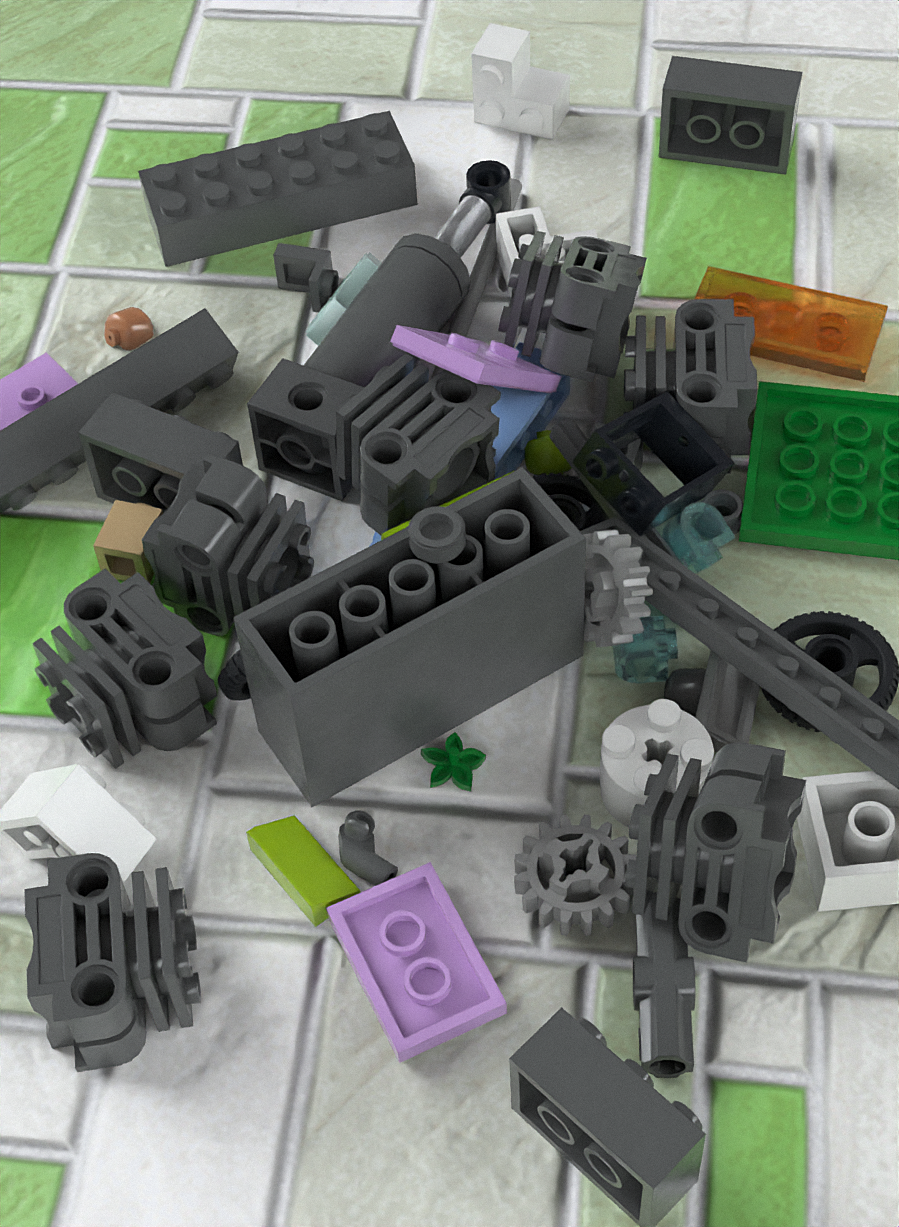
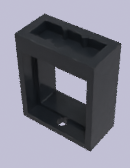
[572,391,735,537]

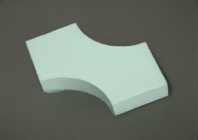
[306,252,382,345]

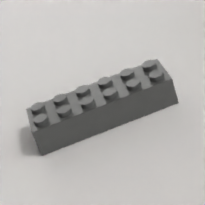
[138,111,418,267]

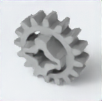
[583,530,653,647]
[514,814,636,936]

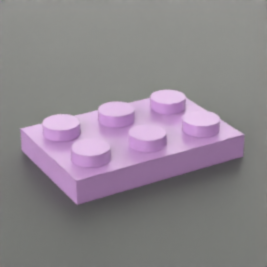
[326,862,507,1063]

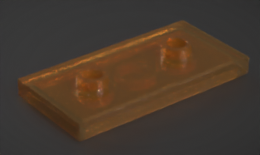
[694,266,888,382]

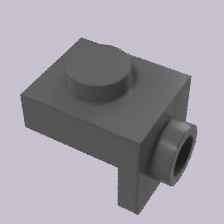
[273,243,339,312]

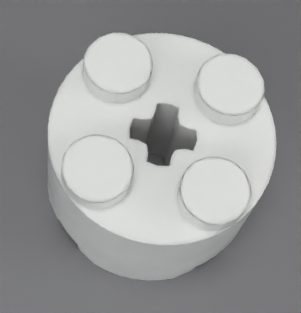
[600,699,714,827]

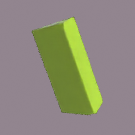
[246,815,361,927]

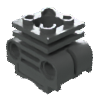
[498,231,647,382]
[624,299,758,474]
[336,353,501,536]
[142,453,314,636]
[32,569,217,769]
[625,742,806,963]
[24,853,201,1072]

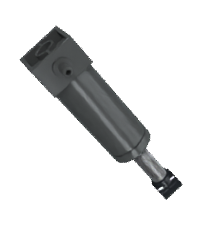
[247,160,511,501]

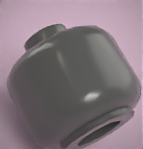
[664,668,706,717]

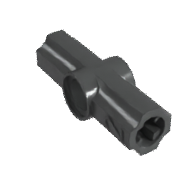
[633,892,696,1078]

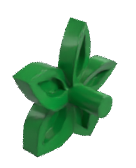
[421,732,486,792]

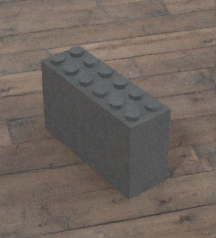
[233,467,586,807]

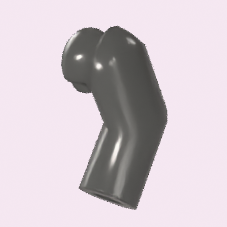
[338,811,398,886]

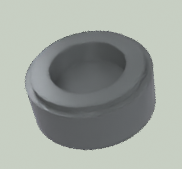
[408,506,466,563]

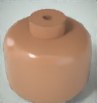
[104,307,154,350]

